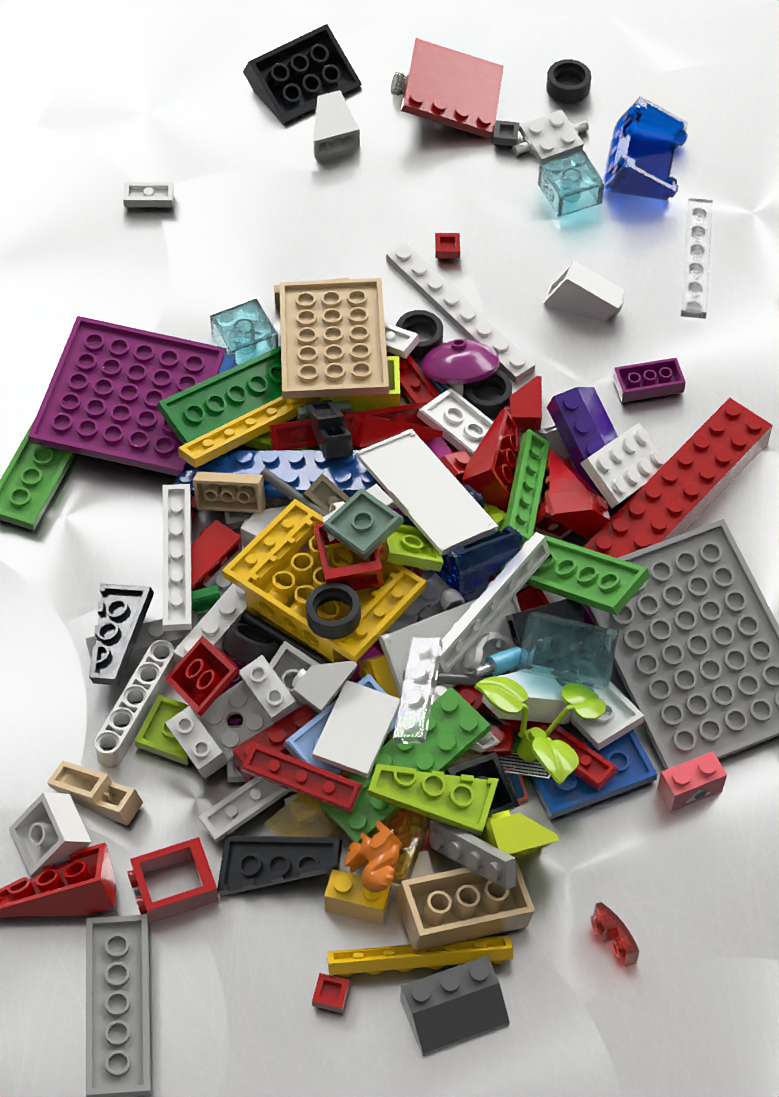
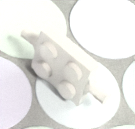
[513,110,589,165]

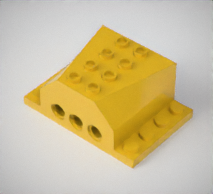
[222,499,427,663]

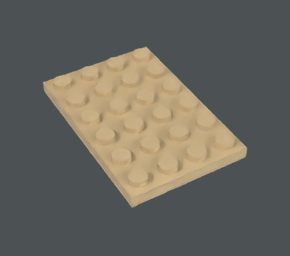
[280,278,389,399]

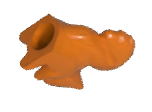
[344,820,403,893]

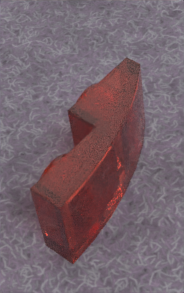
[591,902,640,967]

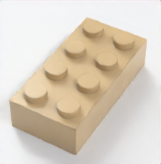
[193,472,266,513]

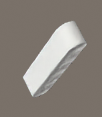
[94,640,175,767]

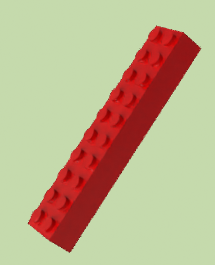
[583,397,773,558]

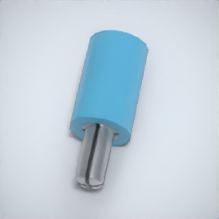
[473,646,525,677]

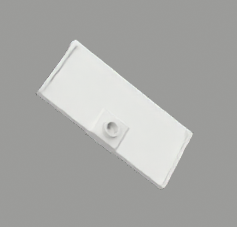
[356,429,499,555]
[379,594,521,706]

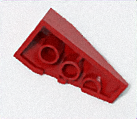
[462,408,520,510]
[545,449,611,539]
[0,842,117,917]

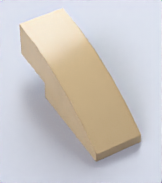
[47,760,143,826]

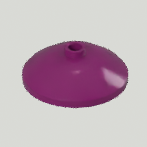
[422,339,499,384]

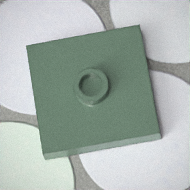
[322,488,404,560]

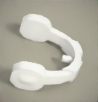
[464,632,523,674]

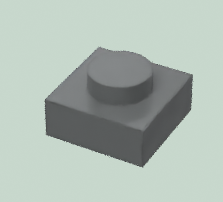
[493,120,520,146]

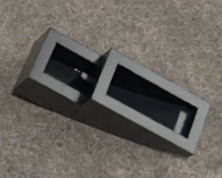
[305,400,353,459]

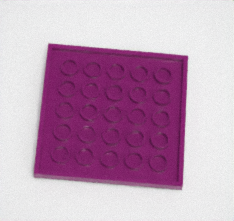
[28,316,227,476]

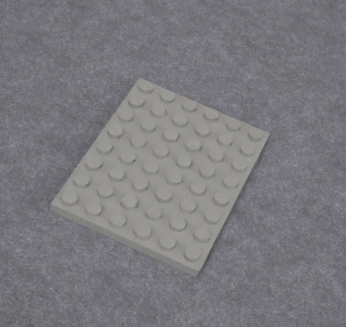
[586,519,779,770]

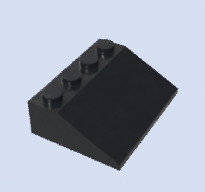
[242,24,362,124]

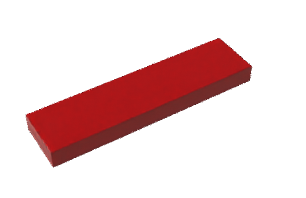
[241,742,363,814]

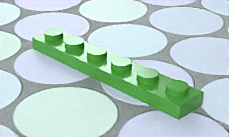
[503,429,550,546]

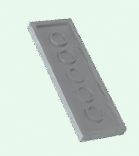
[86,914,151,1097]

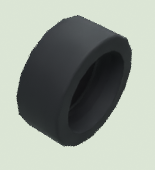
[546,59,592,103]
[396,310,443,359]
[463,370,512,418]
[305,582,361,640]
[223,622,280,664]

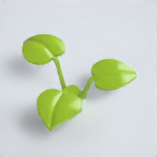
[474,676,606,785]

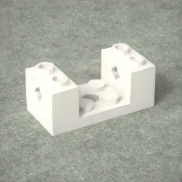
[165,655,298,779]

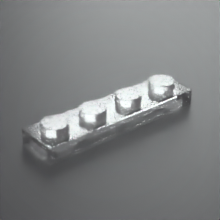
[393,637,443,744]

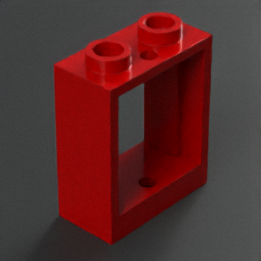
[314,522,384,591]
[127,837,219,924]

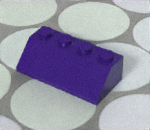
[547,387,618,497]

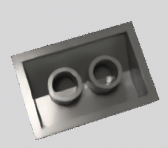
[400,955,510,1056]

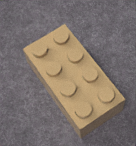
[395,857,535,952]

